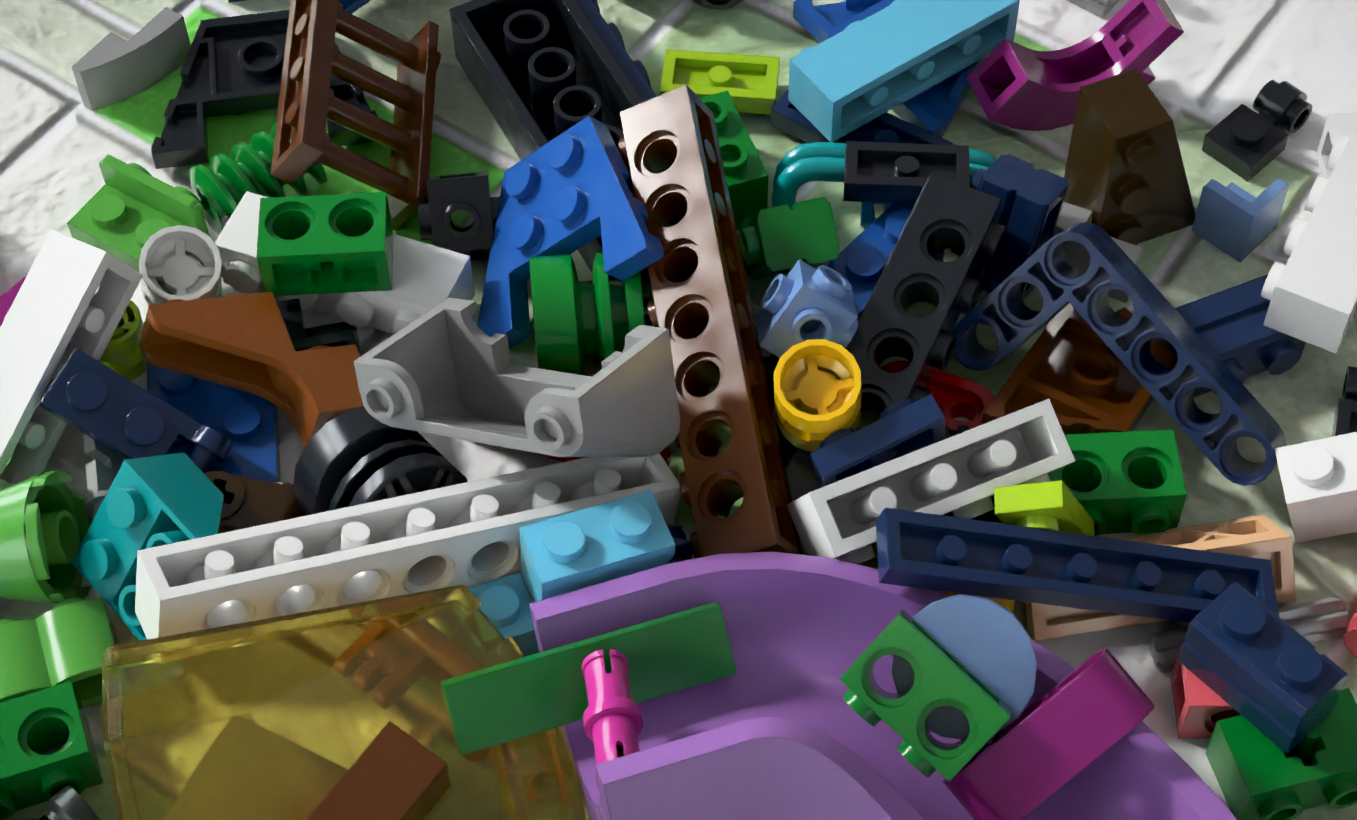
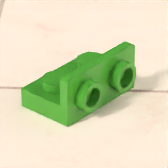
[67,154,209,272]

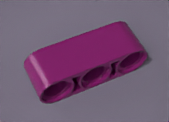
[942,648,1155,820]

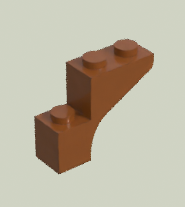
[139,292,364,448]

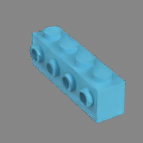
[788,0,1020,142]

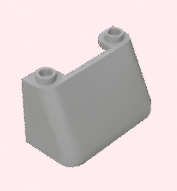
[353,297,680,457]

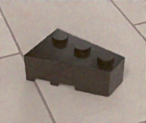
[1064,69,1196,245]

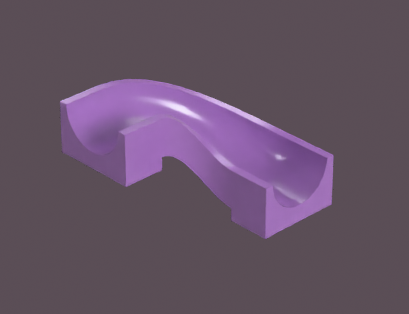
[529,552,1237,820]

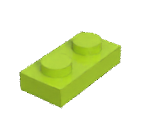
[659,49,780,115]
[994,480,1095,536]

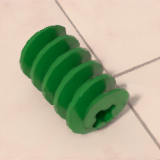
[189,123,327,235]

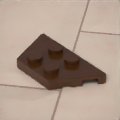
[981,303,1176,435]

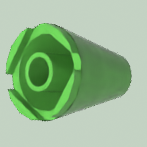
[0,470,93,604]

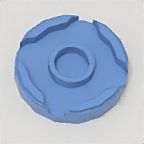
[892,594,1037,740]

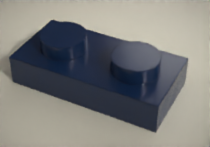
[810,394,946,488]

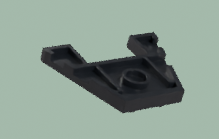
[151,10,378,169]

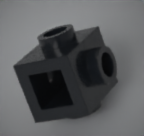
[418,171,500,262]

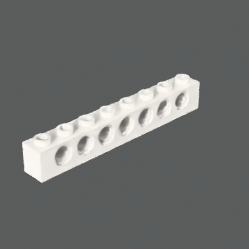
[135,453,681,662]

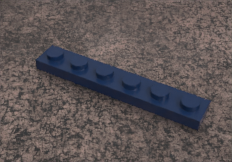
[876,508,1279,623]

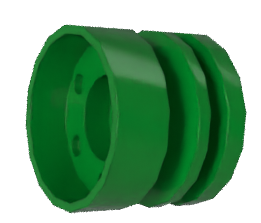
[529,251,653,375]

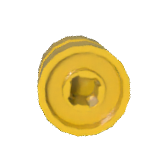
[774,339,861,452]

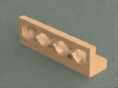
[1025,514,1296,641]

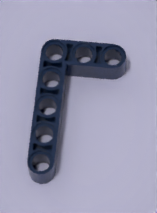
[952,222,1286,486]

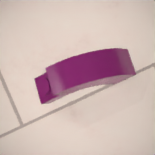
[966,0,1184,131]

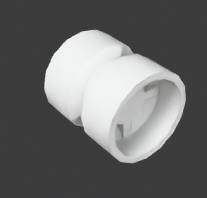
[139,225,222,310]

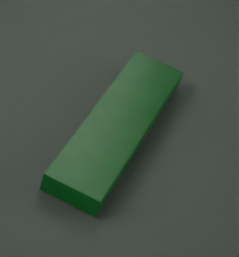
[440,602,737,755]

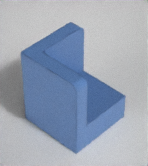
[1192,178,1289,262]

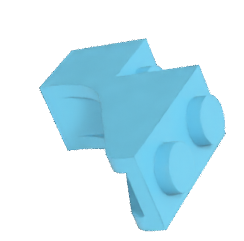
[456,489,675,668]

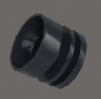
[293,406,468,515]

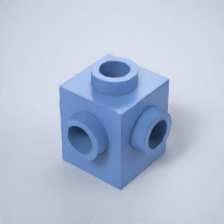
[756,259,859,358]

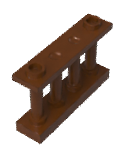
[271,0,441,231]

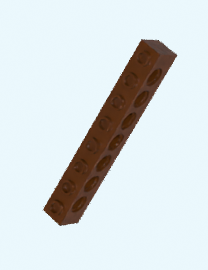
[619,85,802,559]

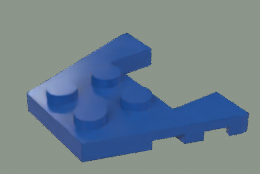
[477,116,664,349]

